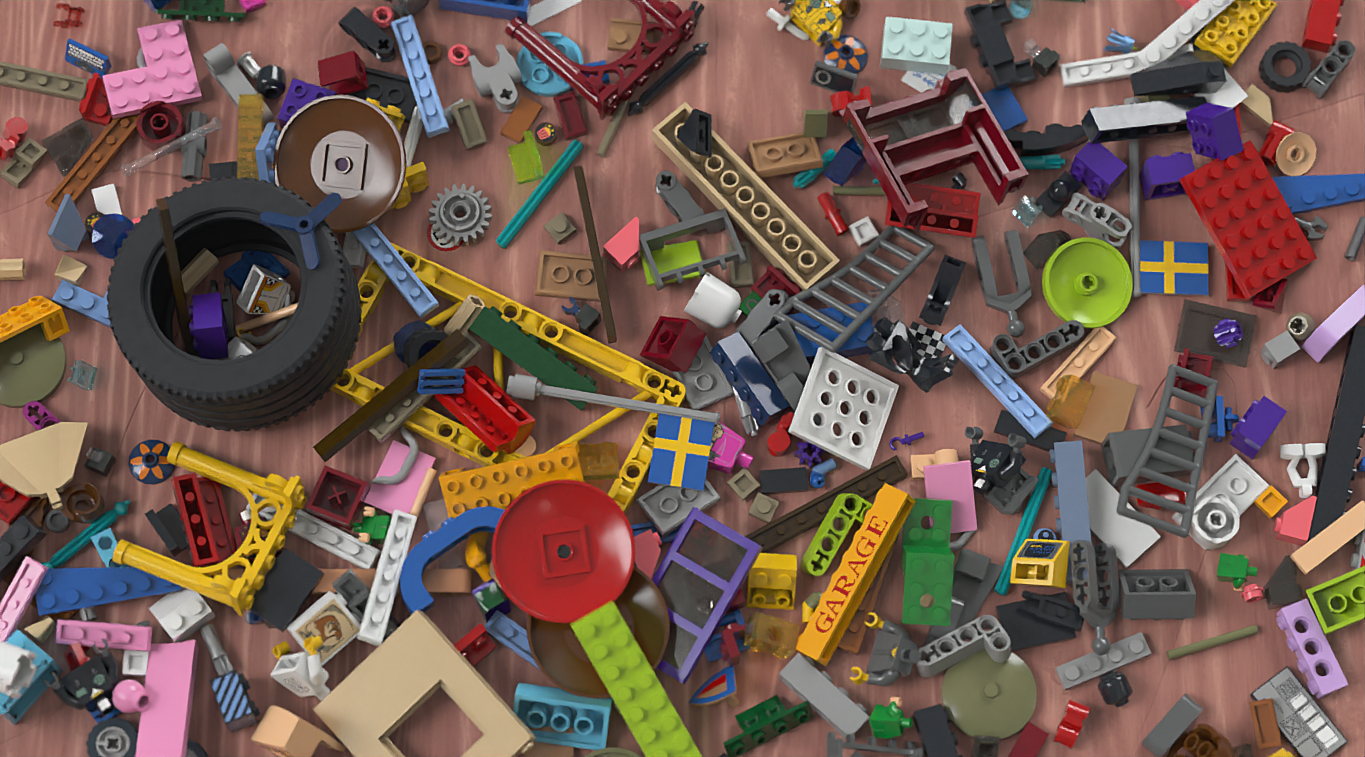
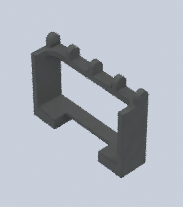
[639,209,747,291]
[827,732,923,757]

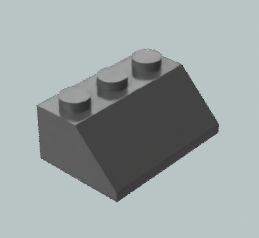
[1118,569,1196,620]

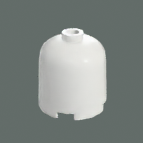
[684,272,742,329]
[0,641,37,698]

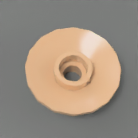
[1276,132,1316,176]

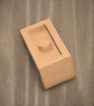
[910,449,958,480]

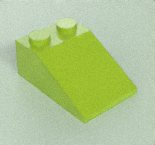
[1306,566,1365,636]

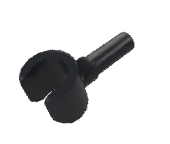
[951,173,966,190]

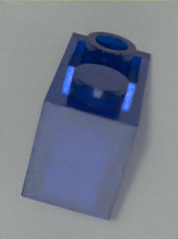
[823,137,866,186]

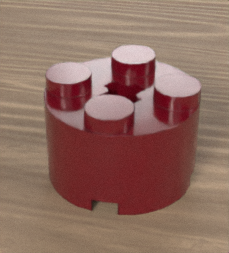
[136,101,186,154]

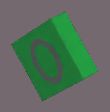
[738,291,762,317]

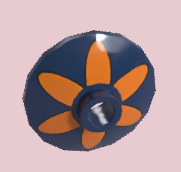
[823,35,868,74]
[128,440,175,485]

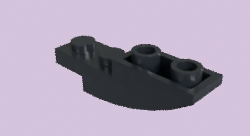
[1003,123,1088,157]

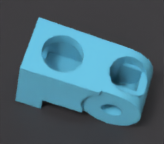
[91,528,129,568]

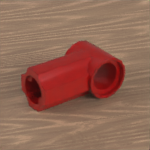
[1259,120,1295,166]

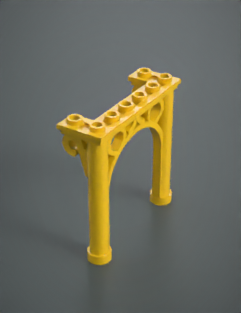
[112,441,306,617]

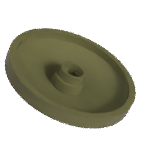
[0,323,67,408]
[941,647,1037,742]

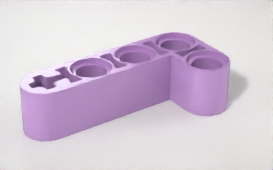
[1301,285,1365,363]

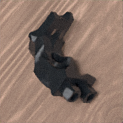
[865,317,959,393]

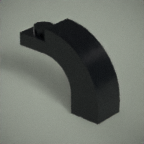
[919,255,966,326]

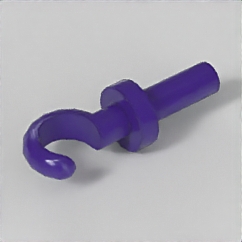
[889,432,925,450]

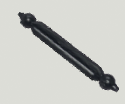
[627,41,709,116]

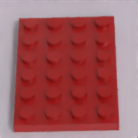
[1179,139,1317,299]

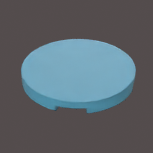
[516,32,583,97]

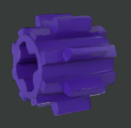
[1214,318,1243,348]
[794,441,824,469]

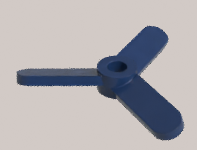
[260,192,342,270]

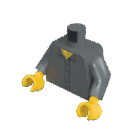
[850,612,920,687]

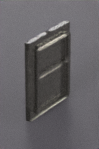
[1174,299,1256,368]

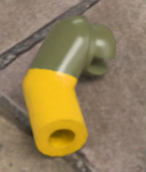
[802,592,823,624]

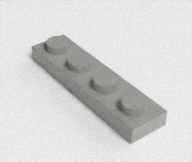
[1055,632,1151,691]

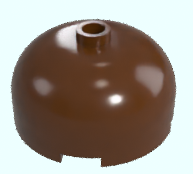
[1167,724,1234,757]

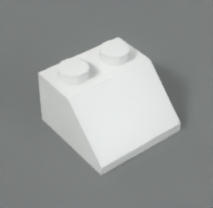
[149,586,216,643]

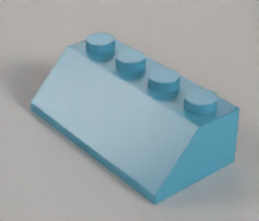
[513,683,613,750]

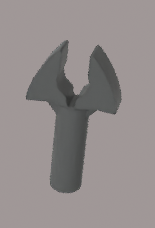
[1295,216,1328,241]

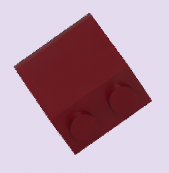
[640,316,706,373]

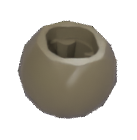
[1286,312,1315,341]

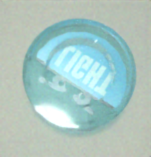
[1009,0,1032,19]

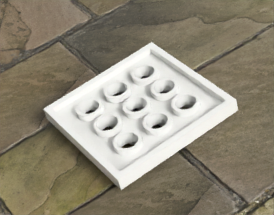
[788,347,899,470]

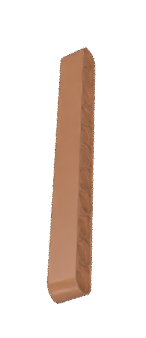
[214,569,472,597]

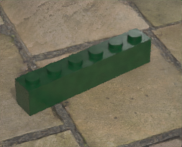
[469,306,598,411]

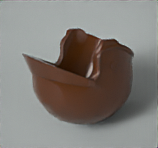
[60,482,105,524]

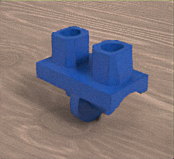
[1200,396,1239,442]

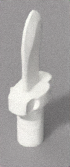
[766,8,809,40]

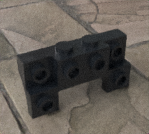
[964,0,1038,91]

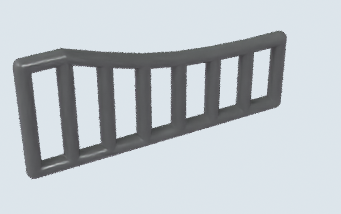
[773,226,935,353]
[1116,364,1218,538]

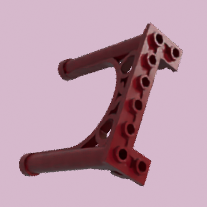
[505,0,695,121]

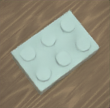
[880,17,953,75]

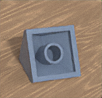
[47,194,90,251]

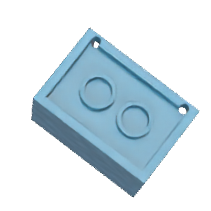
[0,629,63,725]

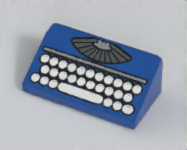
[65,39,112,79]

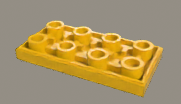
[1194,0,1277,68]

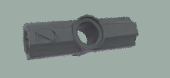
[181,111,207,182]

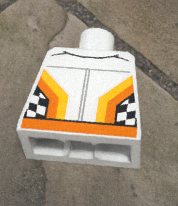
[236,264,295,314]

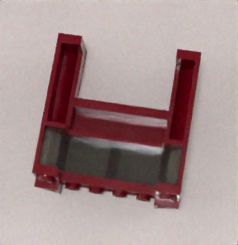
[839,68,1029,232]

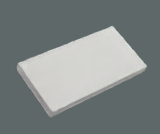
[1172,454,1270,550]
[1086,469,1161,568]

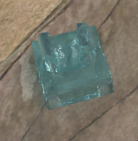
[1012,195,1043,227]
[67,360,97,390]

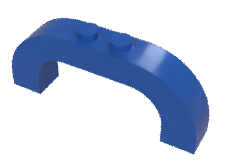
[400,507,505,615]

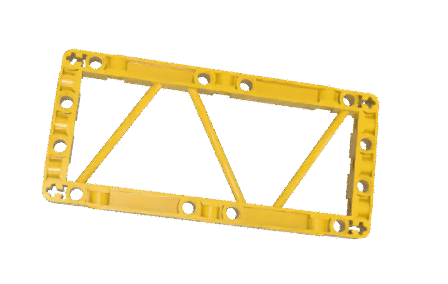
[330,243,686,514]

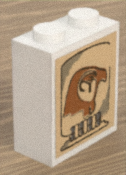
[286,591,362,666]

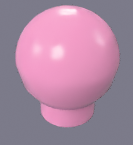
[112,680,151,713]

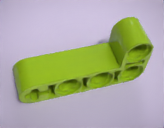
[800,493,873,576]

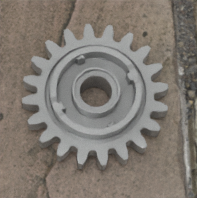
[429,184,492,246]

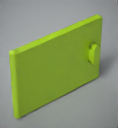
[640,240,706,286]

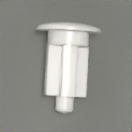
[236,52,261,78]

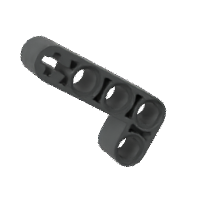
[990,320,1084,379]

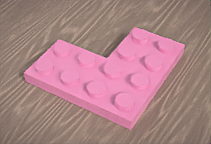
[103,19,202,119]

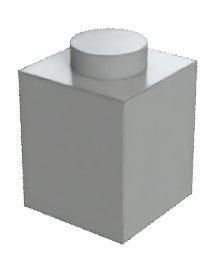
[1260,331,1300,369]

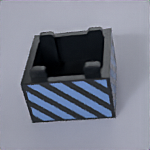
[209,670,260,733]

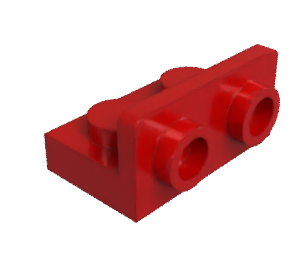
[79,73,113,127]
[454,623,496,667]

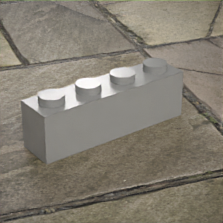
[778,653,869,739]

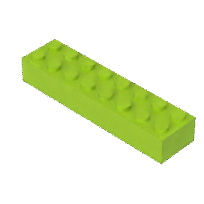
[570,600,702,757]

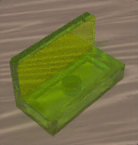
[508,130,544,185]

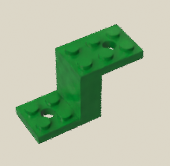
[900,497,954,626]

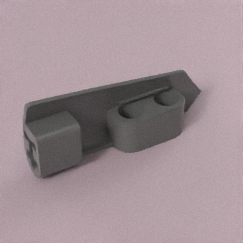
[750,320,827,426]
[924,549,1003,653]

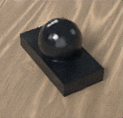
[1035,170,1082,218]

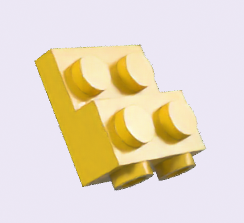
[390,162,429,209]

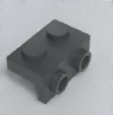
[983,468,1039,515]

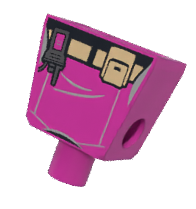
[707,421,754,474]

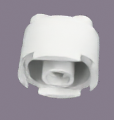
[1189,497,1240,550]

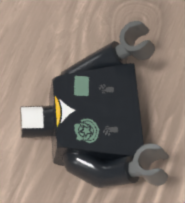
[965,427,1026,495]
[43,638,119,715]

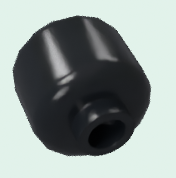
[257,64,286,99]
[1097,670,1133,707]

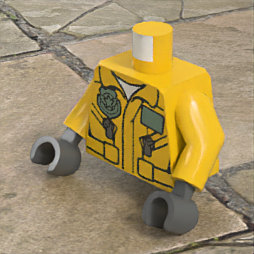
[778,0,843,48]

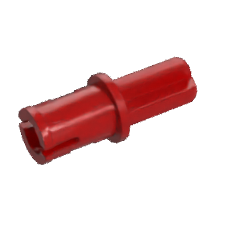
[817,192,850,236]

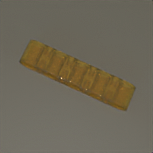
[237,94,263,181]

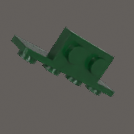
[155,0,247,22]
[723,695,814,757]

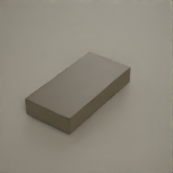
[450,99,487,149]
[727,241,754,288]

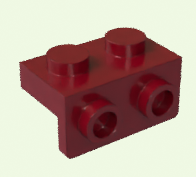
[751,265,802,315]
[1174,348,1214,399]
[720,623,746,667]

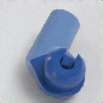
[810,458,837,489]

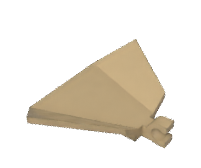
[0,422,89,511]

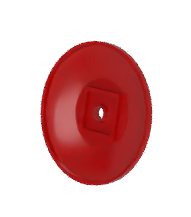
[492,479,635,623]

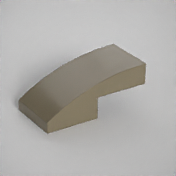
[0,138,47,189]

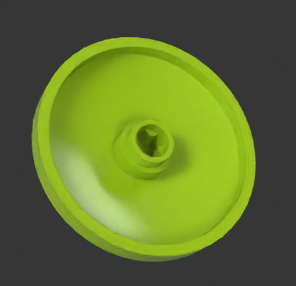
[1042,237,1133,329]

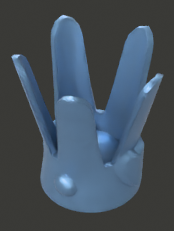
[1103,28,1138,54]

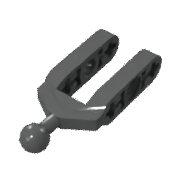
[971,230,1032,338]
[1070,540,1120,655]

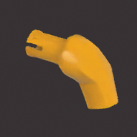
[465,532,492,583]

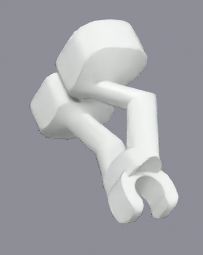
[1279,443,1326,498]

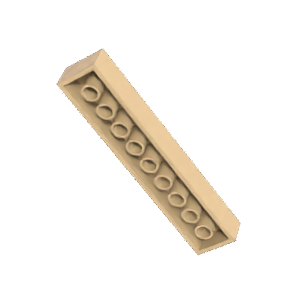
[652,102,840,291]

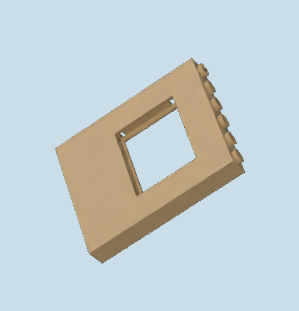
[313,610,537,757]

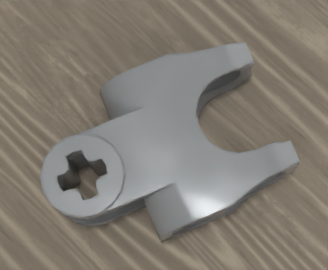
[468,43,523,114]
[1062,193,1132,249]

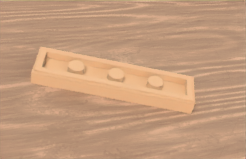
[1040,326,1117,404]
[1290,500,1365,575]

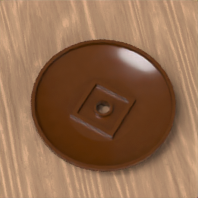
[273,95,407,233]
[527,566,670,699]

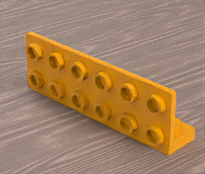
[0,296,70,343]
[439,441,585,518]

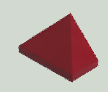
[1252,278,1288,314]

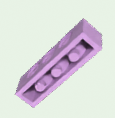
[1276,598,1348,700]

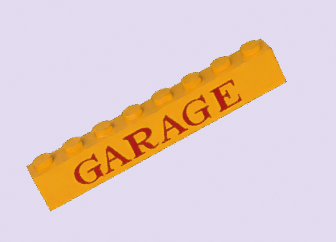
[795,483,916,666]

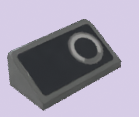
[810,61,858,93]

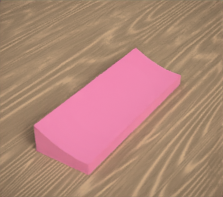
[136,640,199,757]

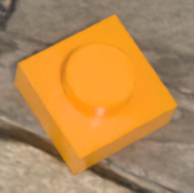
[1254,485,1288,519]

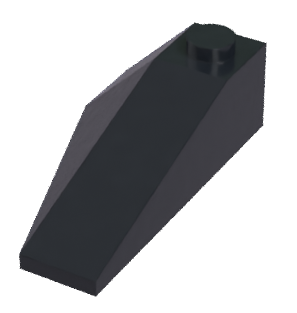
[1130,50,1227,96]

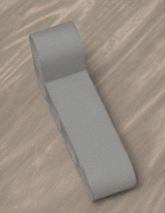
[203,43,274,131]
[916,615,1011,678]

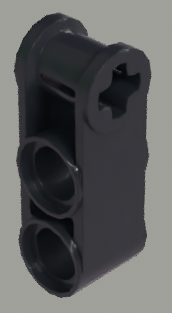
[338,7,396,63]

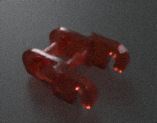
[53,3,85,28]

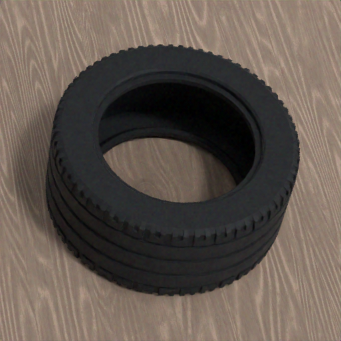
[107,176,362,432]

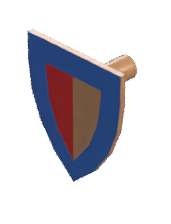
[688,666,739,708]

